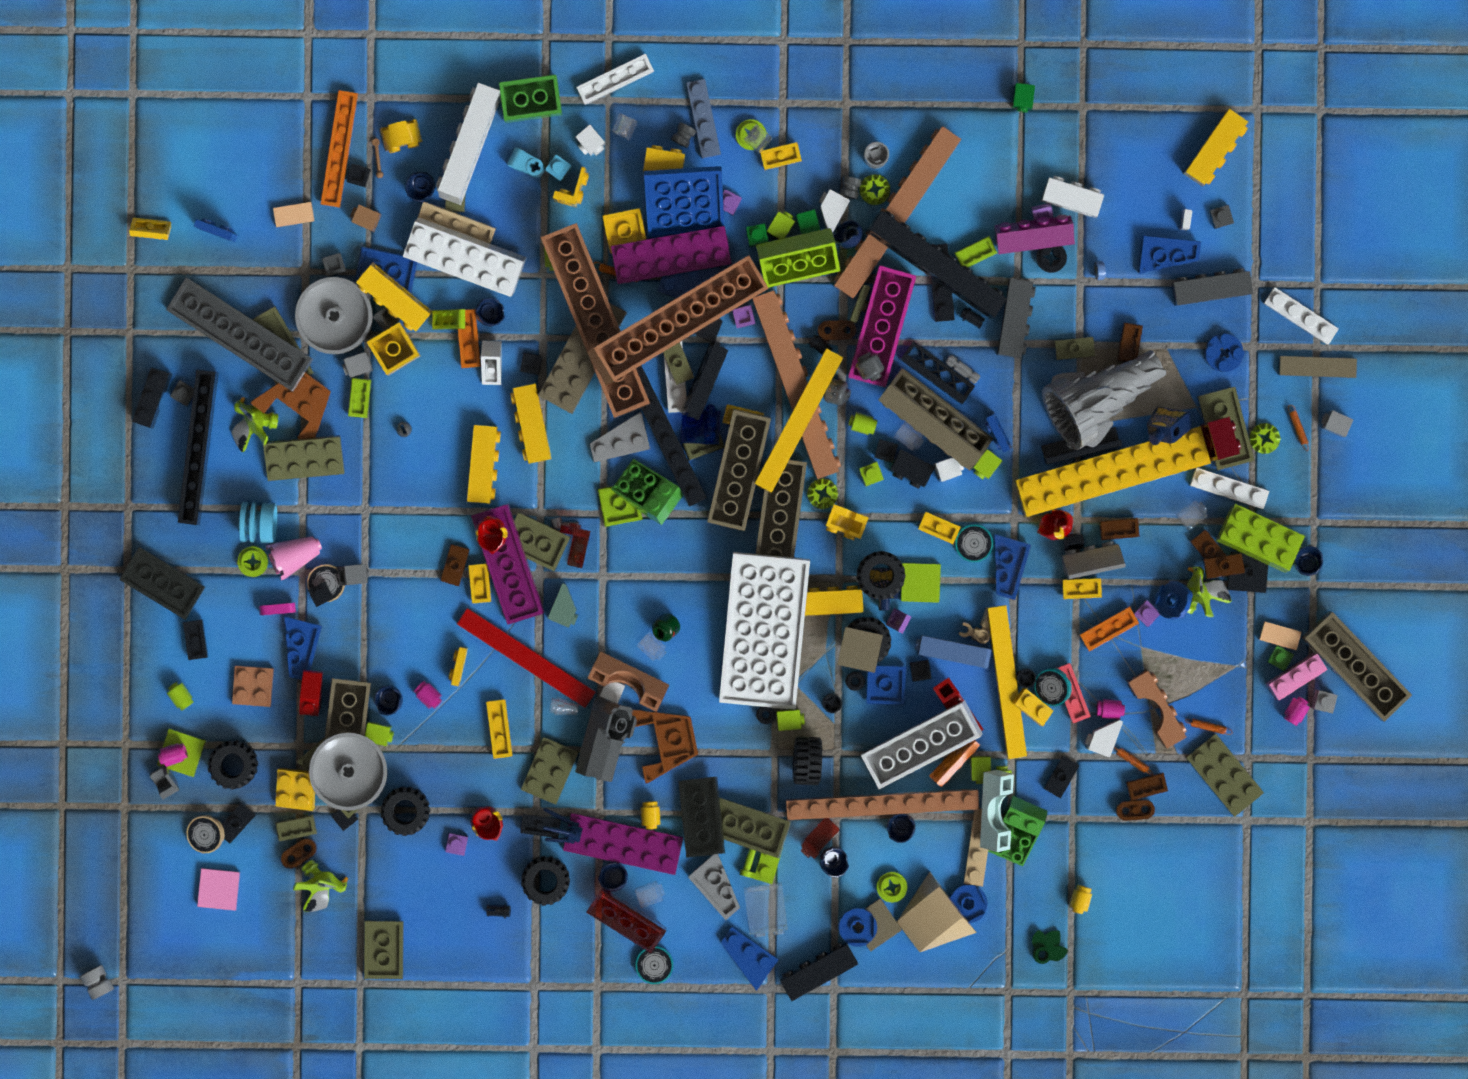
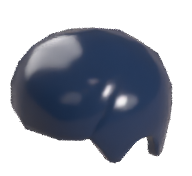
[405,171,435,202]
[833,220,863,249]
[475,297,505,327]
[1294,545,1323,576]
[374,685,403,716]
[886,813,916,843]
[819,846,849,878]
[598,863,628,892]

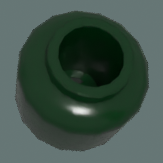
[652,613,680,642]

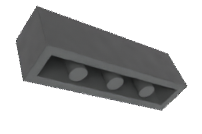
[1172,268,1253,306]
[997,278,1036,359]

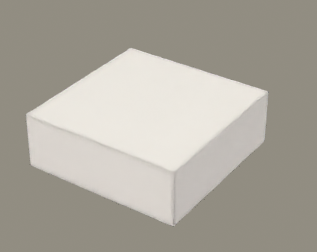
[1180,209,1192,231]
[600,682,625,703]

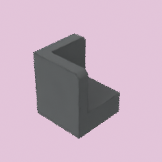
[149,765,179,800]

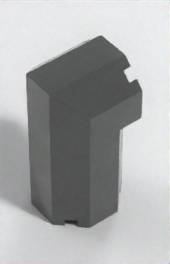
[575,697,637,782]

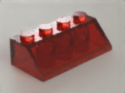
[586,887,667,953]

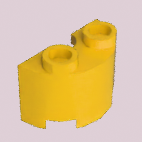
[380,119,423,153]
[826,504,869,541]

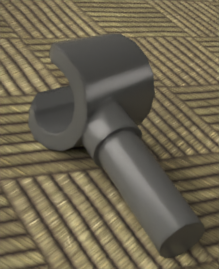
[551,517,579,529]

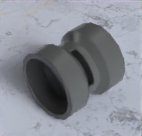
[671,122,696,148]
[839,176,862,199]

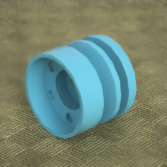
[238,502,277,543]

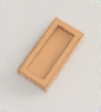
[273,202,315,227]
[1259,621,1302,650]

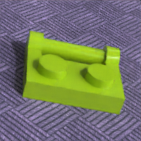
[739,848,783,884]

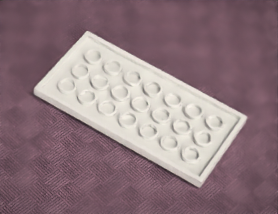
[719,552,810,710]

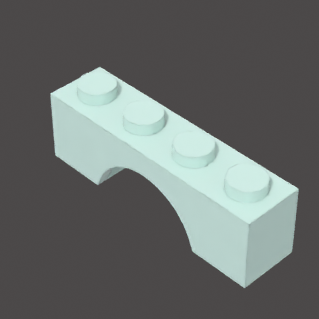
[980,770,1014,852]

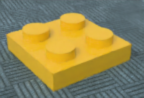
[602,208,646,254]
[275,768,315,811]

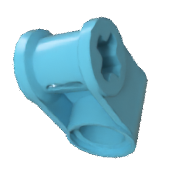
[507,147,545,178]

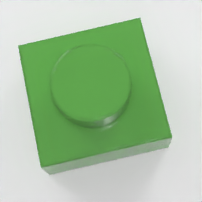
[1267,645,1294,671]

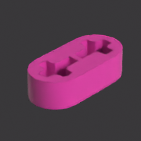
[259,603,296,615]

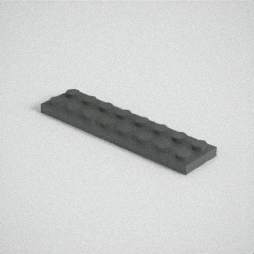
[166,278,313,391]

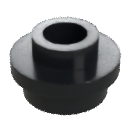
[845,672,865,691]
[756,707,775,724]

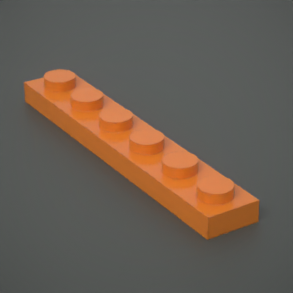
[321,90,358,208]

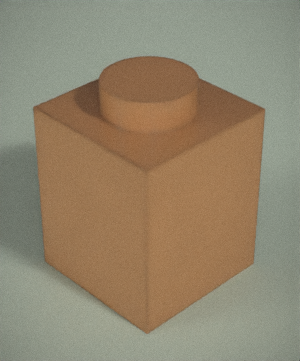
[350,205,382,232]

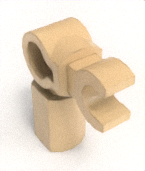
[959,607,990,644]

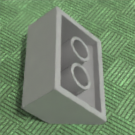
[1061,541,1126,579]

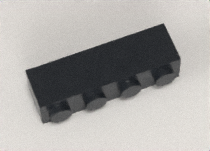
[780,942,858,1002]

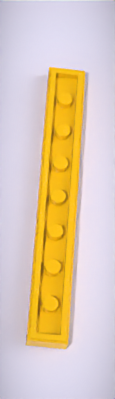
[754,348,843,493]
[986,605,1027,759]

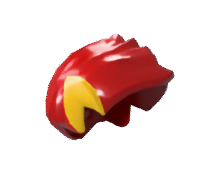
[1037,510,1073,540]
[475,515,508,554]
[470,806,503,841]

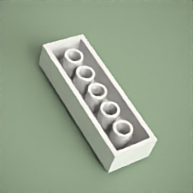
[436,83,501,205]
[403,217,527,297]
[861,700,983,789]

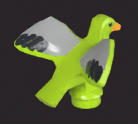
[232,397,278,452]
[1187,566,1232,617]
[293,860,348,912]

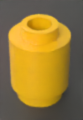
[641,801,661,829]
[1069,885,1092,914]

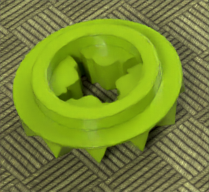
[736,119,766,150]
[860,174,890,205]
[1250,423,1281,454]
[807,478,838,509]
[237,546,269,577]
[877,872,907,903]

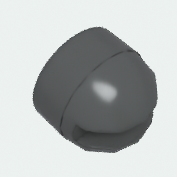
[396,422,412,437]

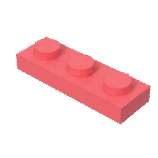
[1057,663,1091,723]

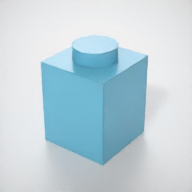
[545,155,573,183]

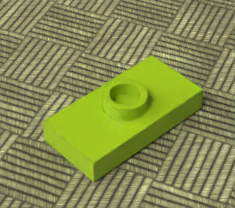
[955,236,997,267]
[432,309,465,330]
[348,378,371,418]

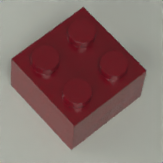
[1200,417,1241,461]

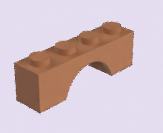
[588,651,669,712]
[1126,670,1187,749]

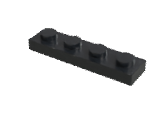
[931,244,955,322]

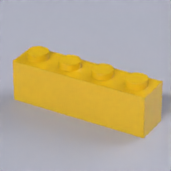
[1184,109,1248,187]
[356,262,432,331]
[510,384,552,464]
[467,425,501,504]
[805,586,863,616]

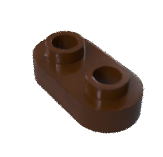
[818,320,856,340]
[1116,800,1155,821]
[281,838,317,869]

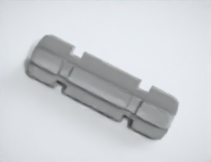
[946,355,980,384]

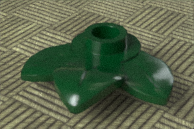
[1032,930,1068,964]

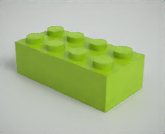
[756,228,840,288]
[1216,504,1305,573]

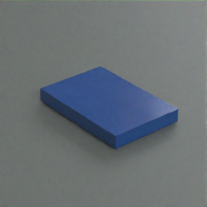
[354,246,418,293]

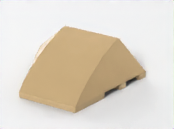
[897,872,977,952]

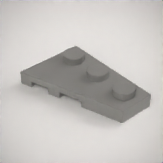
[590,412,650,463]
[688,854,740,920]

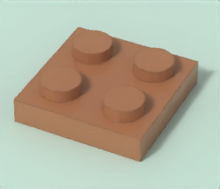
[232,666,274,707]

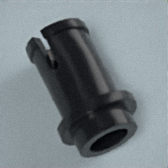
[960,307,985,329]
[808,335,833,355]
[486,903,511,919]

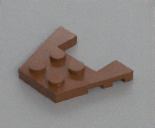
[250,372,331,439]
[631,709,698,783]

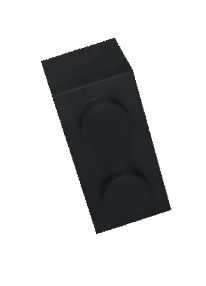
[890,450,935,489]

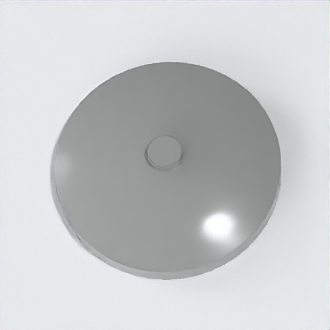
[295,277,373,354]
[309,733,387,811]

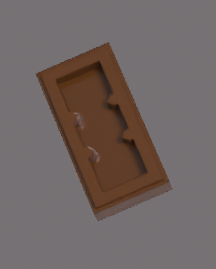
[1117,322,1143,362]
[1099,518,1140,540]
[1190,530,1227,559]
[441,544,470,586]
[1203,554,1245,579]
[1126,772,1168,801]

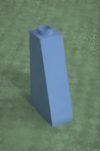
[915,635,991,669]

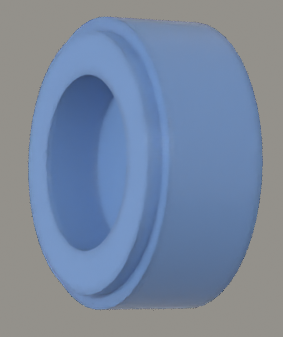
[1094,261,1106,280]

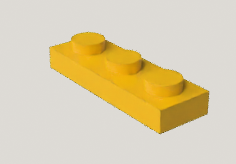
[486,699,513,759]

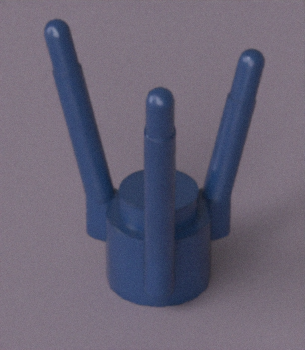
[543,808,583,844]

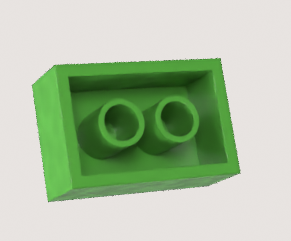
[499,75,563,123]

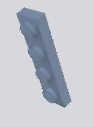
[686,79,721,159]

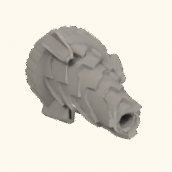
[1042,350,1166,450]

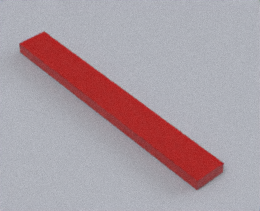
[457,608,595,708]

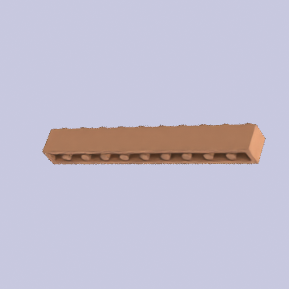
[833,126,961,299]
[752,291,841,479]
[786,788,979,820]

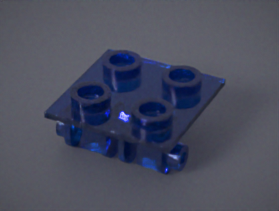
[681,404,721,444]

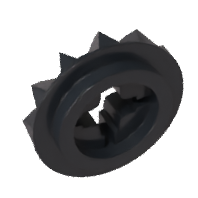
[1036,246,1067,273]

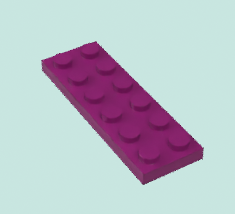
[611,226,731,284]
[471,504,545,625]
[563,813,683,875]

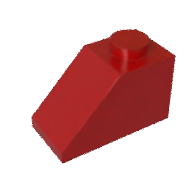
[299,670,323,716]

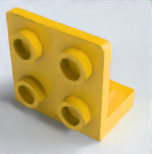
[553,166,589,208]

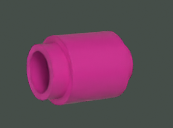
[414,681,442,709]
[1284,697,1310,726]
[1096,699,1125,720]
[158,743,188,767]

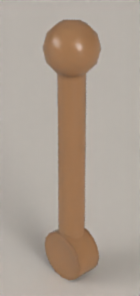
[372,138,383,178]

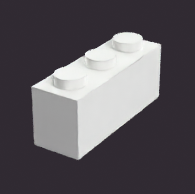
[1041,176,1104,218]

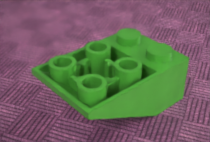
[611,459,683,525]
[988,796,1048,866]

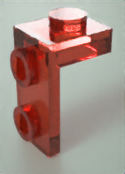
[560,523,590,568]
[800,818,840,859]

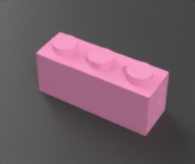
[1265,653,1328,701]

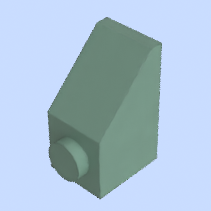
[548,583,578,628]

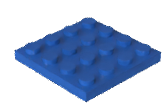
[644,166,724,238]

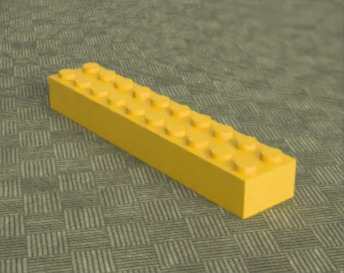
[1014,426,1211,517]

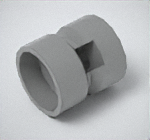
[863,142,889,169]
[79,965,114,1000]

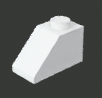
[819,190,850,233]
[481,341,502,385]
[933,457,964,482]
[1085,720,1123,758]

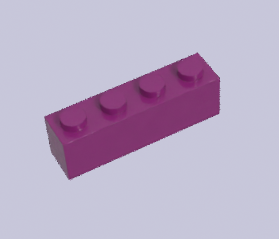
[994,215,1075,254]

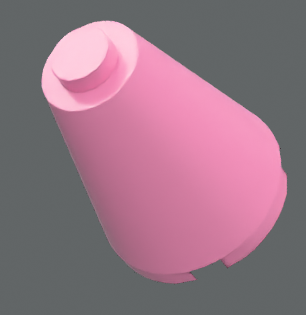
[266,536,322,581]

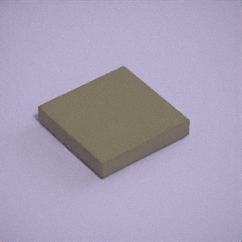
[837,627,883,673]
[853,898,902,952]

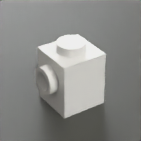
[576,125,605,156]

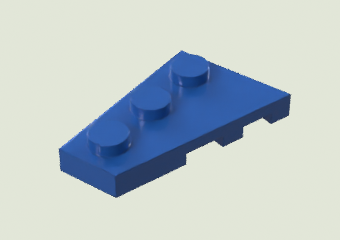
[1139,235,1201,274]
[994,534,1032,600]
[284,616,322,680]
[721,926,779,991]

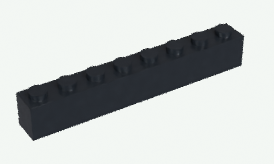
[866,211,1007,319]
[636,365,706,507]
[178,370,219,525]

